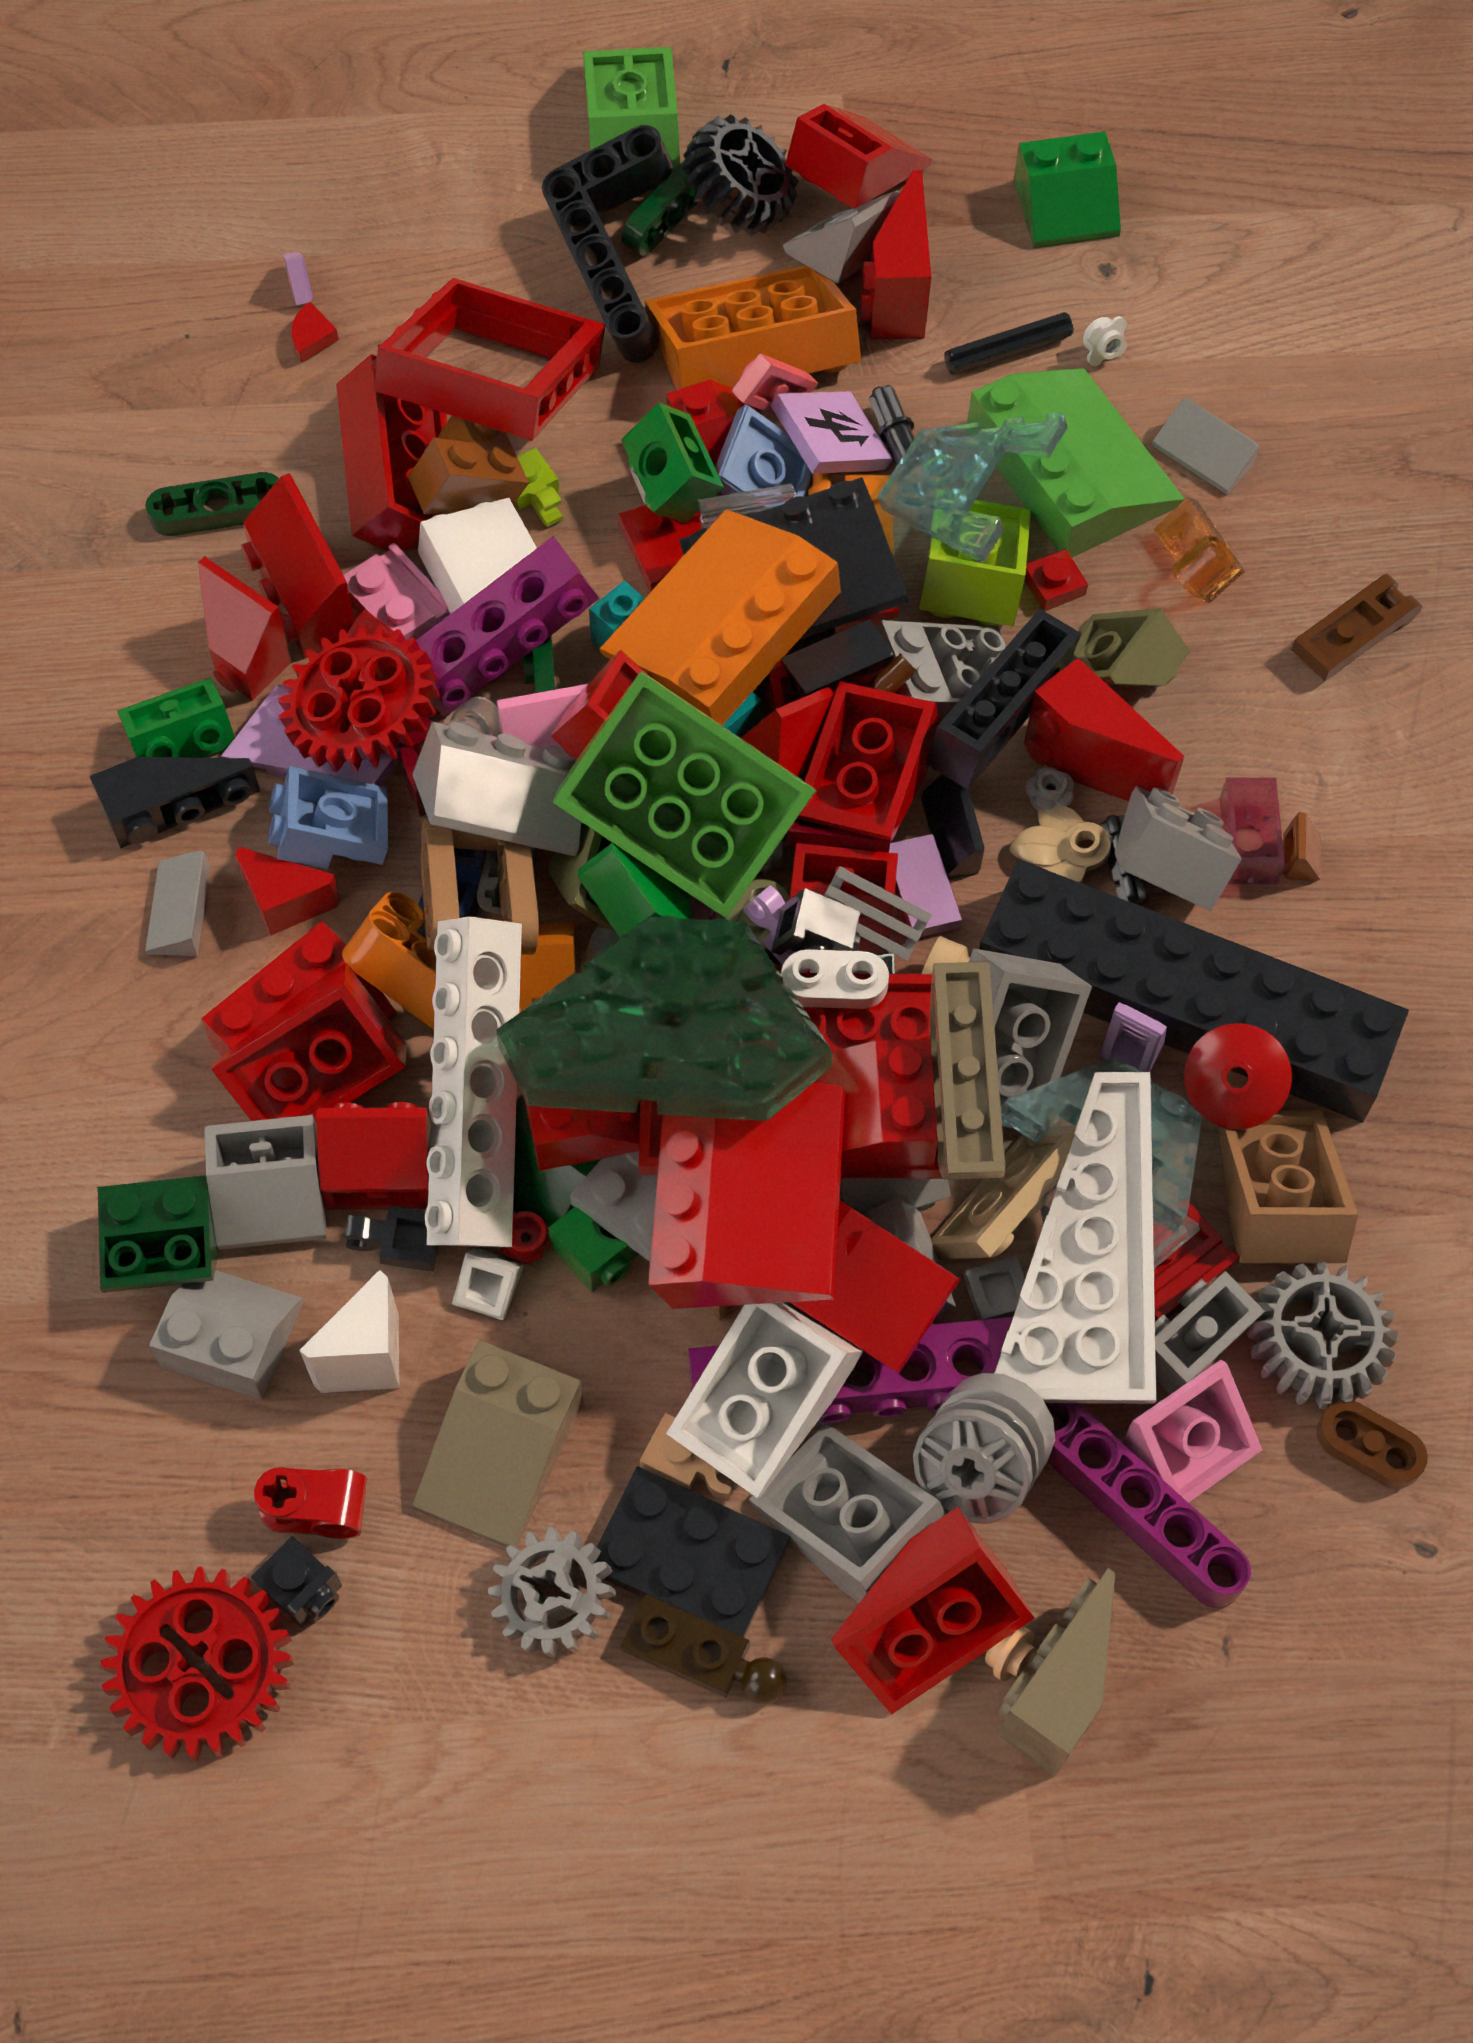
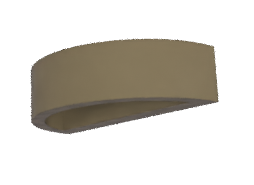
[929,962,1006,1180]

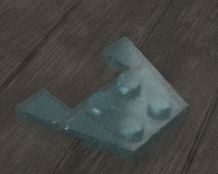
[877,412,1068,562]
[1001,1057,1202,1233]

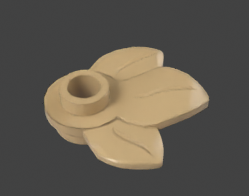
[1009,806,1111,883]

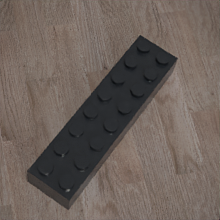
[979,859,1409,1123]

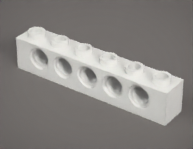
[425,916,522,1247]

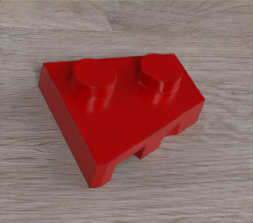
[618,498,720,592]

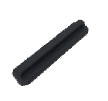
[944,312,1074,374]

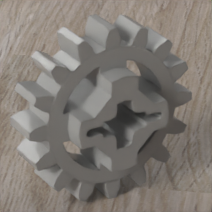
[488,1527,616,1657]

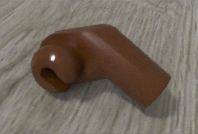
[862,653,917,693]

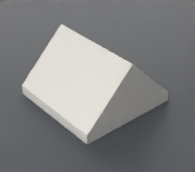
[300,1270,400,1393]

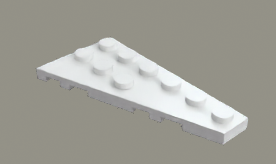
[994,1072,1156,1404]

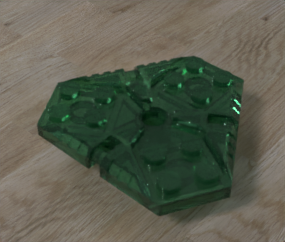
[496,916,832,1121]

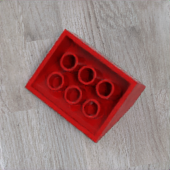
[648,1072,845,1309]

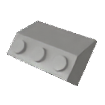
[413,721,581,856]

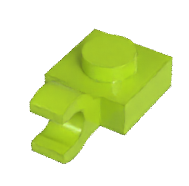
[515,448,564,527]

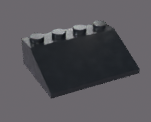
[679,477,909,639]

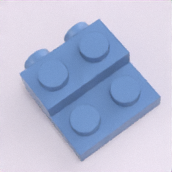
[268,766,388,870]

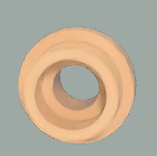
[985,1627,1037,1682]

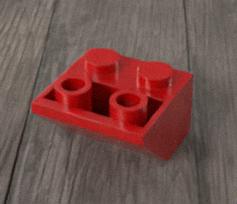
[316,1102,431,1210]

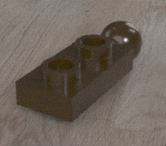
[621,1594,787,1705]

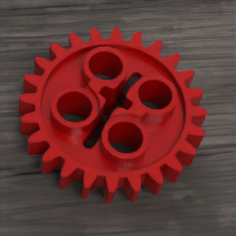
[278,625,440,772]
[100,1566,294,1761]

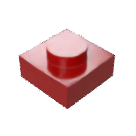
[1024,548,1088,611]

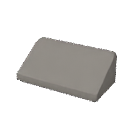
[1152,398,1259,495]
[145,851,210,957]

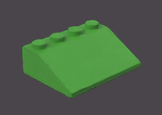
[967,368,1185,558]
[552,671,816,918]

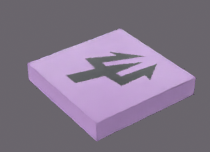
[771,391,893,474]

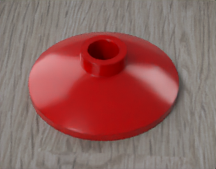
[1184,1023,1292,1129]

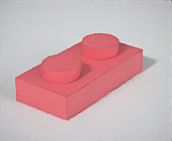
[732,353,818,415]

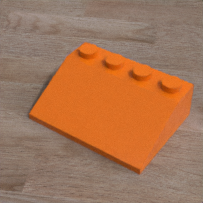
[644,265,861,390]
[600,509,841,726]

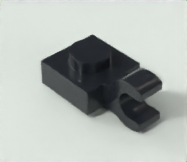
[344,1206,438,1272]

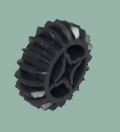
[682,114,799,236]

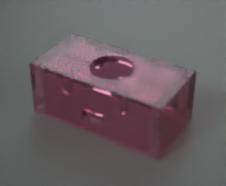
[1219,777,1285,885]

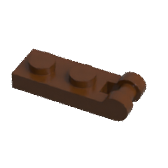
[1291,573,1422,681]

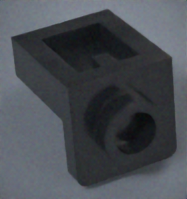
[251,1536,342,1628]

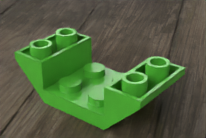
[582,47,680,187]

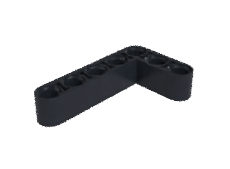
[542,125,673,363]

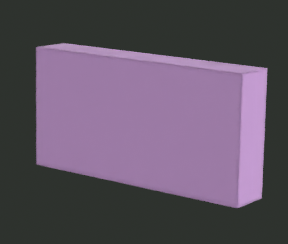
[889,834,962,937]

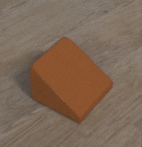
[1283,812,1321,881]

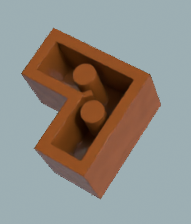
[408,416,529,515]

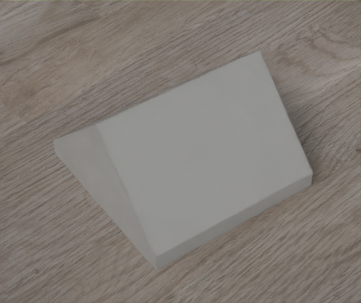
[783,190,900,283]

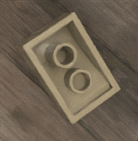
[412,1340,583,1548]

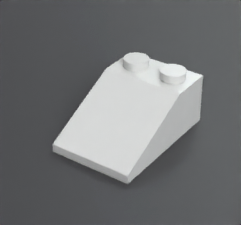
[666,1302,864,1498]

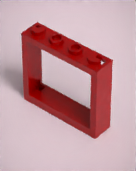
[371,278,606,441]

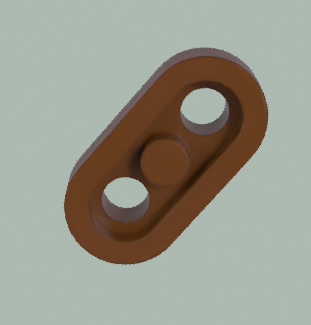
[1317,1400,1428,1488]

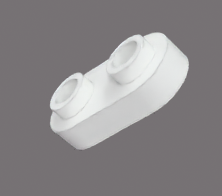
[781,950,889,1009]

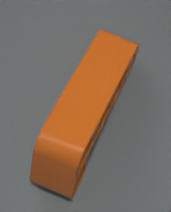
[342,891,538,1046]

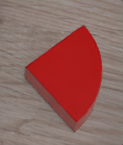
[291,301,339,362]

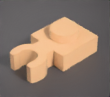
[640,1413,732,1500]

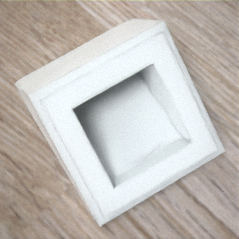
[452,1248,525,1320]

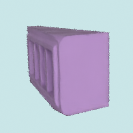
[1100,1002,1167,1072]

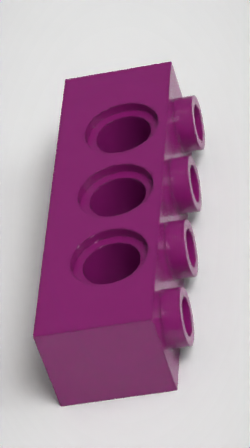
[416,536,600,717]

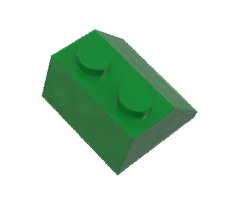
[1013,131,1121,248]

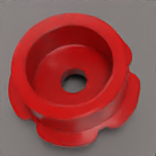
[501,1211,552,1264]

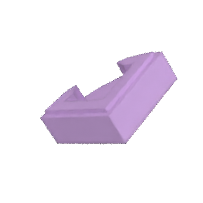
[282,251,313,305]

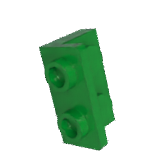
[117,677,235,758]

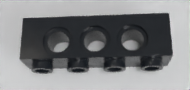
[926,608,1081,790]

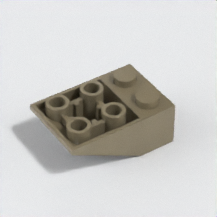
[997,1568,1115,1777]

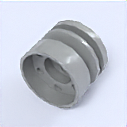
[913,1373,1055,1524]

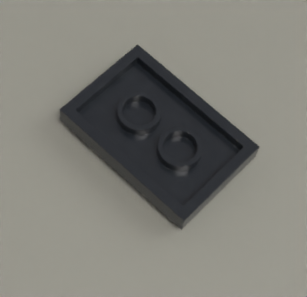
[594,1466,790,1638]

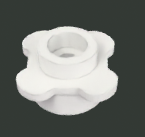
[1083,316,1128,366]

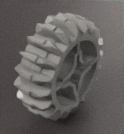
[1247,1261,1399,1410]

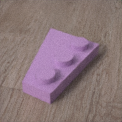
[221,684,401,786]

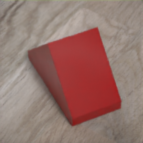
[235,847,340,936]

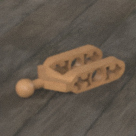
[421,818,539,955]

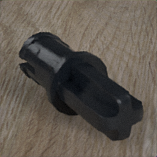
[869,385,926,475]

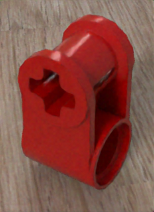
[254,1467,367,1539]

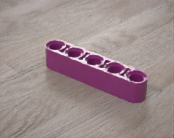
[1045,1403,1251,1609]

